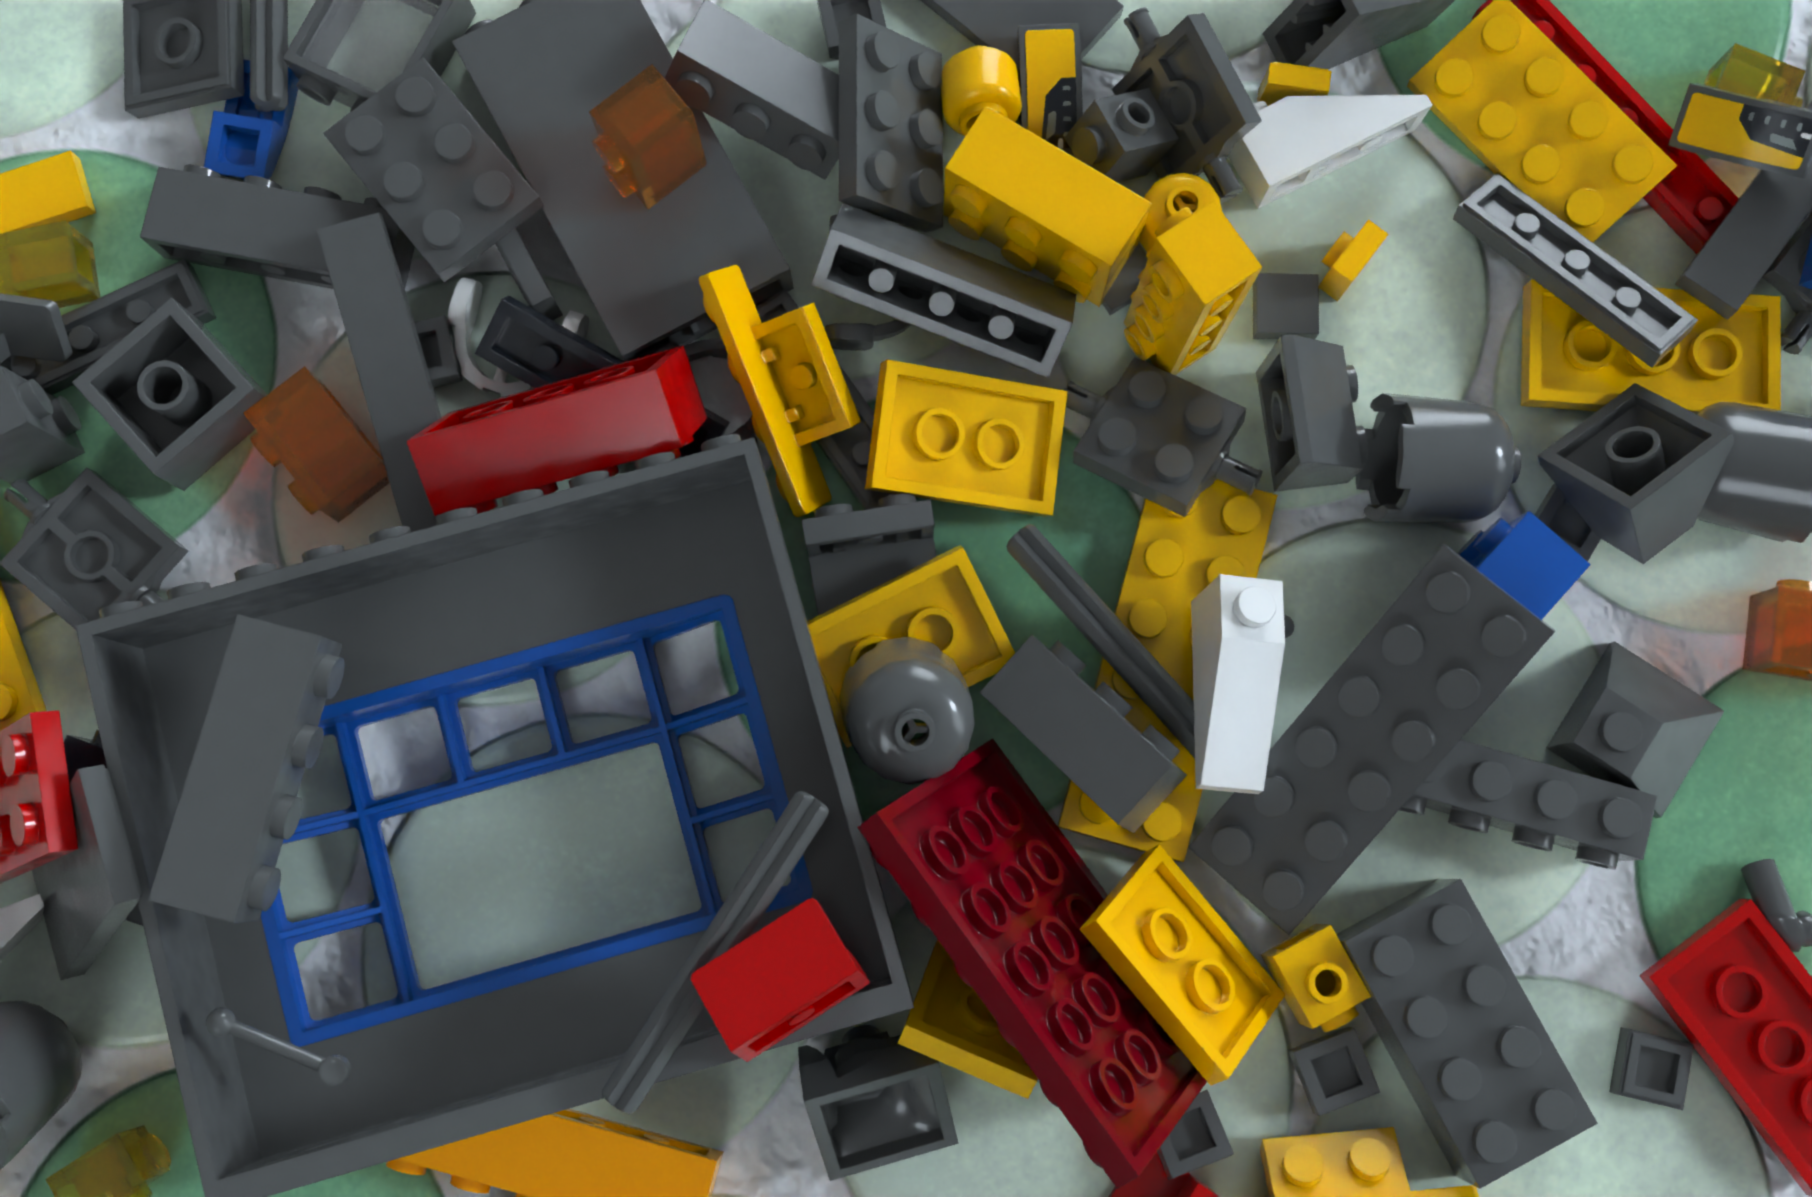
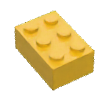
[944,106,1152,307]

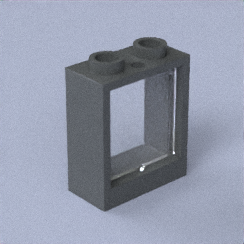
[283,0,476,112]

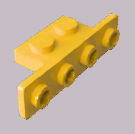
[699,265,861,517]
[1260,1127,1479,1197]

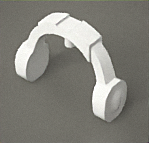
[448,276,589,397]

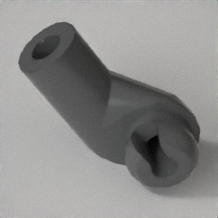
[1741,859,1812,952]

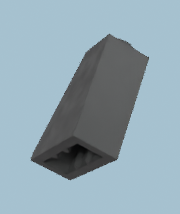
[1262,0,1455,69]

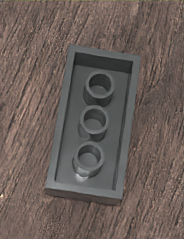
[1336,879,1598,1189]

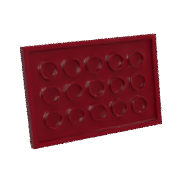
[857,738,1207,1189]

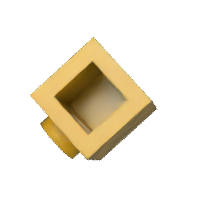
[1260,924,1371,1032]

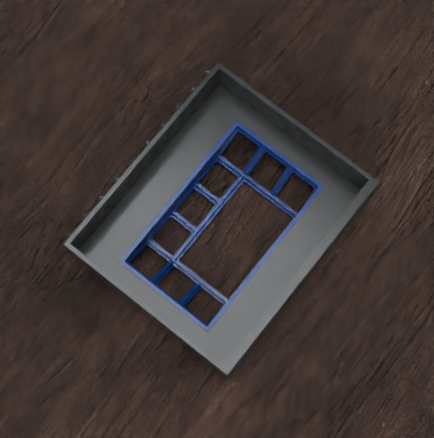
[75,434,914,1197]

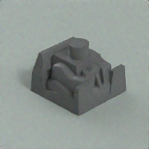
[798,1025,959,1181]

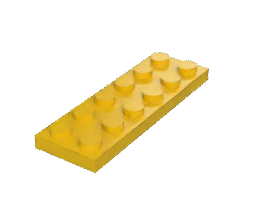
[1057,479,1278,862]

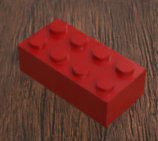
[406,345,707,516]

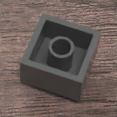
[72,297,280,491]

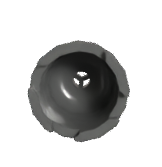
[1356,393,1521,523]
[1697,402,1812,543]
[839,637,975,784]
[0,1001,82,1170]

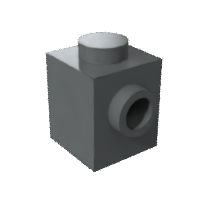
[1064,88,1179,182]

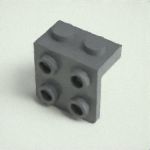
[802,494,937,615]

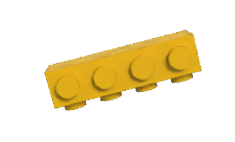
[1123,200,1262,375]

